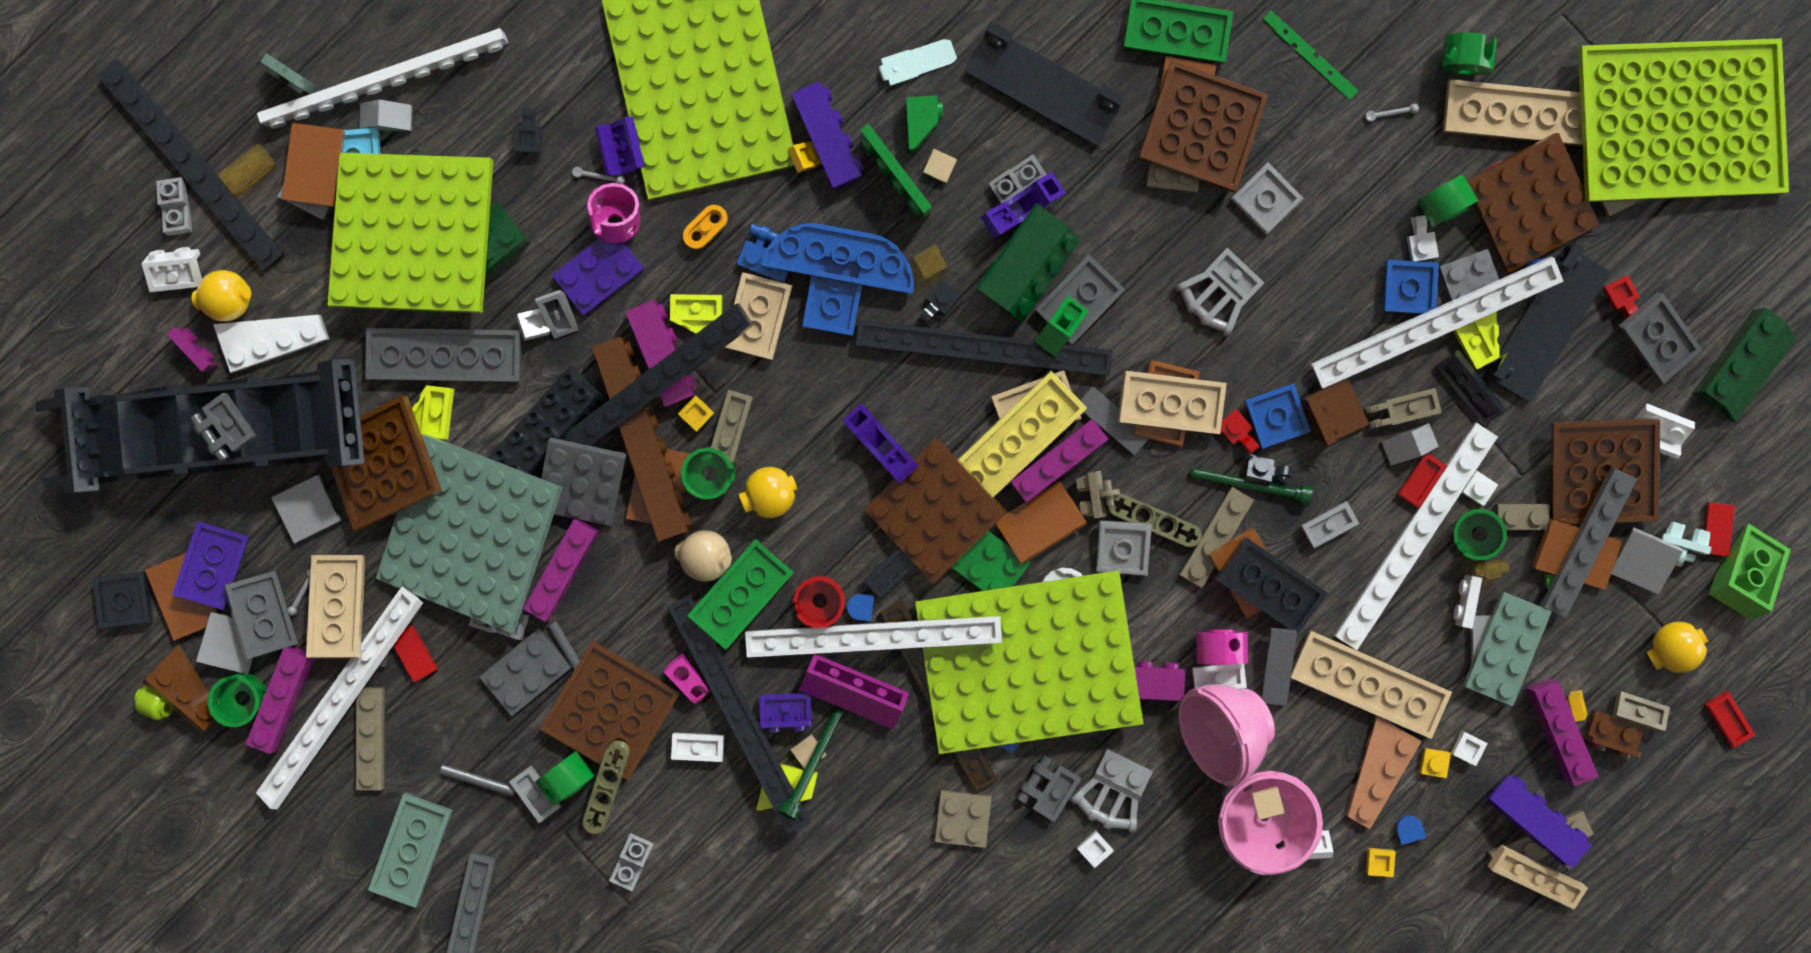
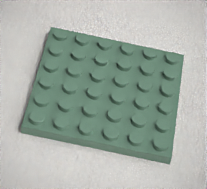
[376,434,563,633]

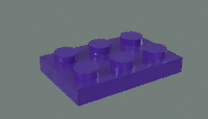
[552,239,645,316]
[172,521,250,610]

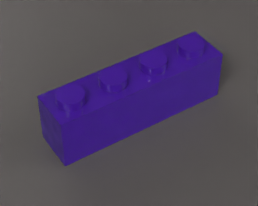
[791,81,864,191]
[1484,775,1592,869]

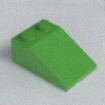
[1709,524,1791,621]

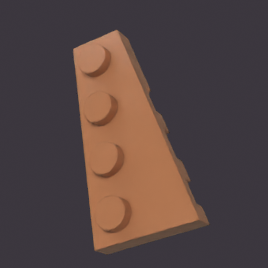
[1346,715,1422,829]

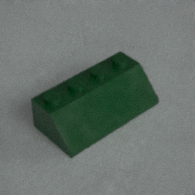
[485,202,531,279]
[976,204,1082,323]
[1693,308,1796,422]

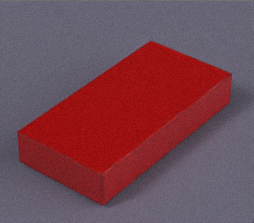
[1396,453,1447,509]
[1703,502,1735,556]
[393,625,438,682]
[1704,691,1755,749]

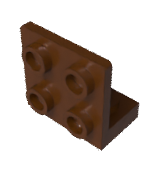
[1301,379,1368,446]

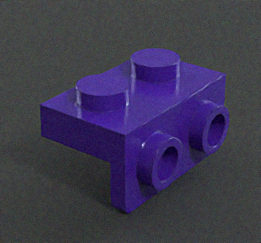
[595,117,645,176]
[759,693,812,732]

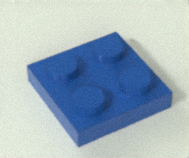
[1382,260,1439,314]
[1244,383,1311,449]

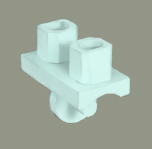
[1660,522,1712,567]

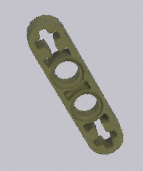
[1107,494,1202,547]
[583,741,630,834]

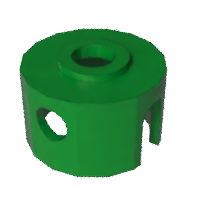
[1441,32,1497,75]
[1417,174,1478,228]
[681,448,735,499]
[1453,508,1507,560]
[208,673,267,727]
[535,751,594,806]

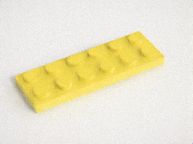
[958,371,1087,497]

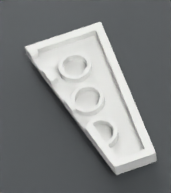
[213,315,330,373]

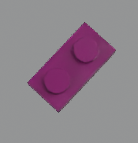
[167,327,218,373]

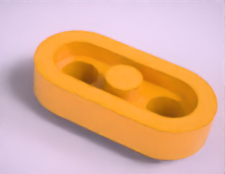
[683,205,728,249]

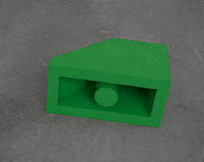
[906,95,943,153]
[1035,296,1088,357]

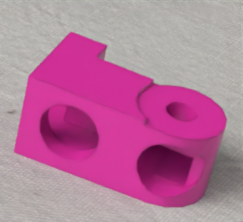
[664,653,711,704]

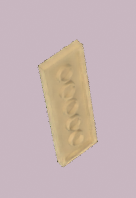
[1443,79,1583,146]
[1291,630,1452,739]

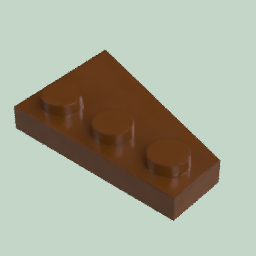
[142,644,215,733]

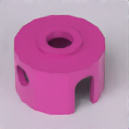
[587,183,641,243]
[1196,629,1248,665]

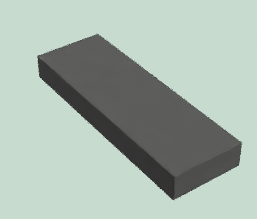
[1080,386,1149,455]
[1260,628,1297,706]

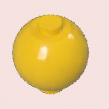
[192,270,251,322]
[738,467,798,518]
[1647,622,1709,673]

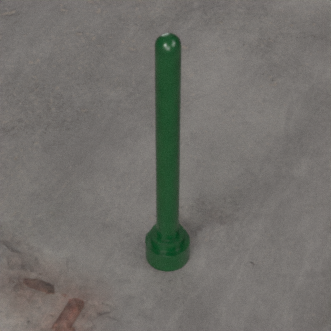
[1189,468,1313,507]
[778,706,844,821]

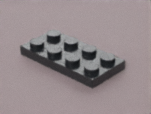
[1215,536,1327,634]

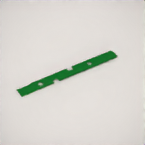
[1262,11,1358,100]

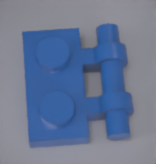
[737,224,789,283]

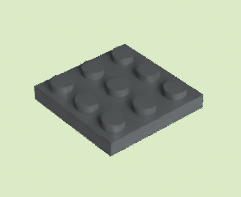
[542,438,626,526]

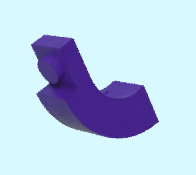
[980,172,1066,239]
[842,403,918,483]

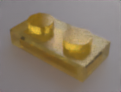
[218,143,277,196]

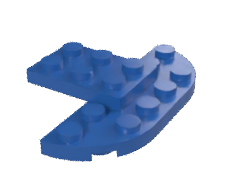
[761,223,914,336]

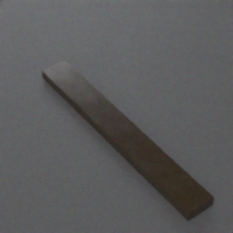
[880,600,998,793]

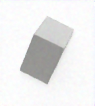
[359,100,412,131]
[535,290,578,339]
[1381,423,1439,466]

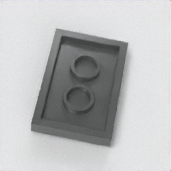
[1035,254,1125,345]
[1619,292,1702,384]
[223,571,298,660]
[480,628,572,716]

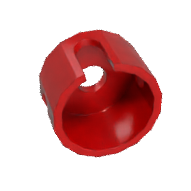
[793,575,845,628]

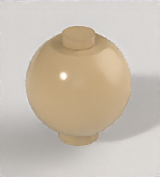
[675,530,732,582]

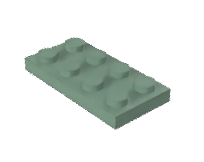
[1463,591,1552,706]
[368,793,453,908]

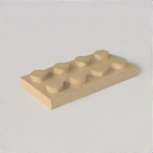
[1118,371,1227,434]
[306,555,365,658]

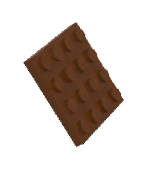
[1138,60,1268,193]
[1467,133,1599,273]
[331,396,442,531]
[1551,418,1660,524]
[864,438,1008,584]
[540,640,681,780]

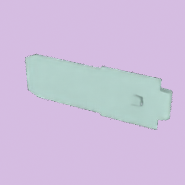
[878,39,957,85]

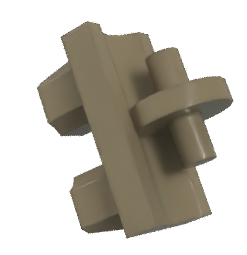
[1076,471,1120,519]

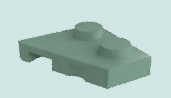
[261,53,317,94]

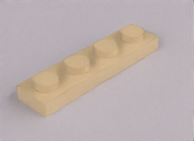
[1488,845,1588,909]

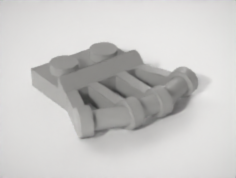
[1175,248,1264,337]
[1069,748,1153,832]

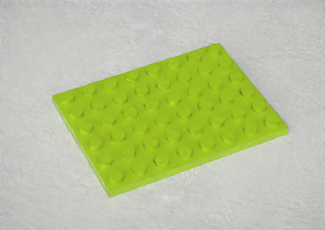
[602,0,795,200]
[1578,39,1789,202]
[915,570,1143,754]

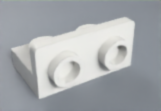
[142,247,202,292]
[1635,404,1695,459]

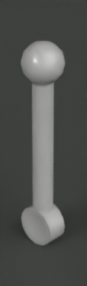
[1365,104,1419,122]
[572,167,625,184]
[287,568,311,616]

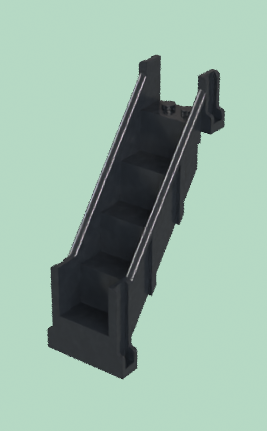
[35,359,364,493]

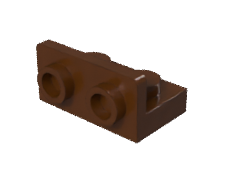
[1583,710,1644,759]

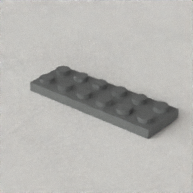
[365,328,522,382]

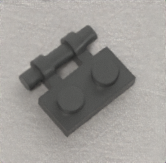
[190,393,257,462]
[1017,755,1081,822]

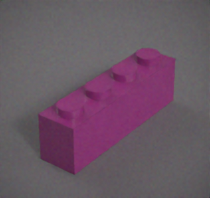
[625,300,698,407]
[1010,419,1108,502]
[523,519,601,622]
[246,646,315,754]
[799,654,909,730]
[1134,661,1185,701]
[1526,678,1598,786]

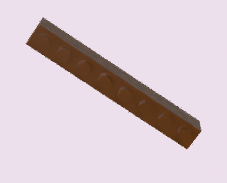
[592,337,692,542]

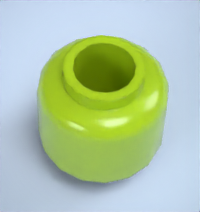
[134,685,173,720]

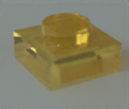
[913,244,948,280]
[1475,560,1509,579]

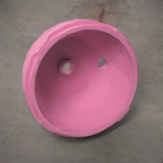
[1179,684,1275,786]
[1218,771,1323,875]

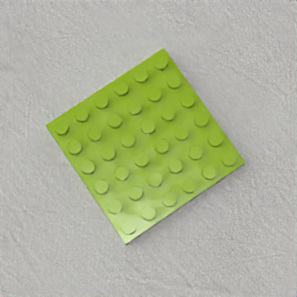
[328,153,493,313]

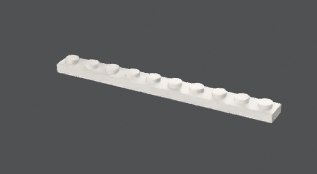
[257,28,508,128]
[1311,257,1563,389]
[1334,423,1498,650]
[256,587,423,809]
[745,616,1002,657]

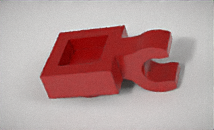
[1602,275,1640,320]
[1221,409,1259,454]

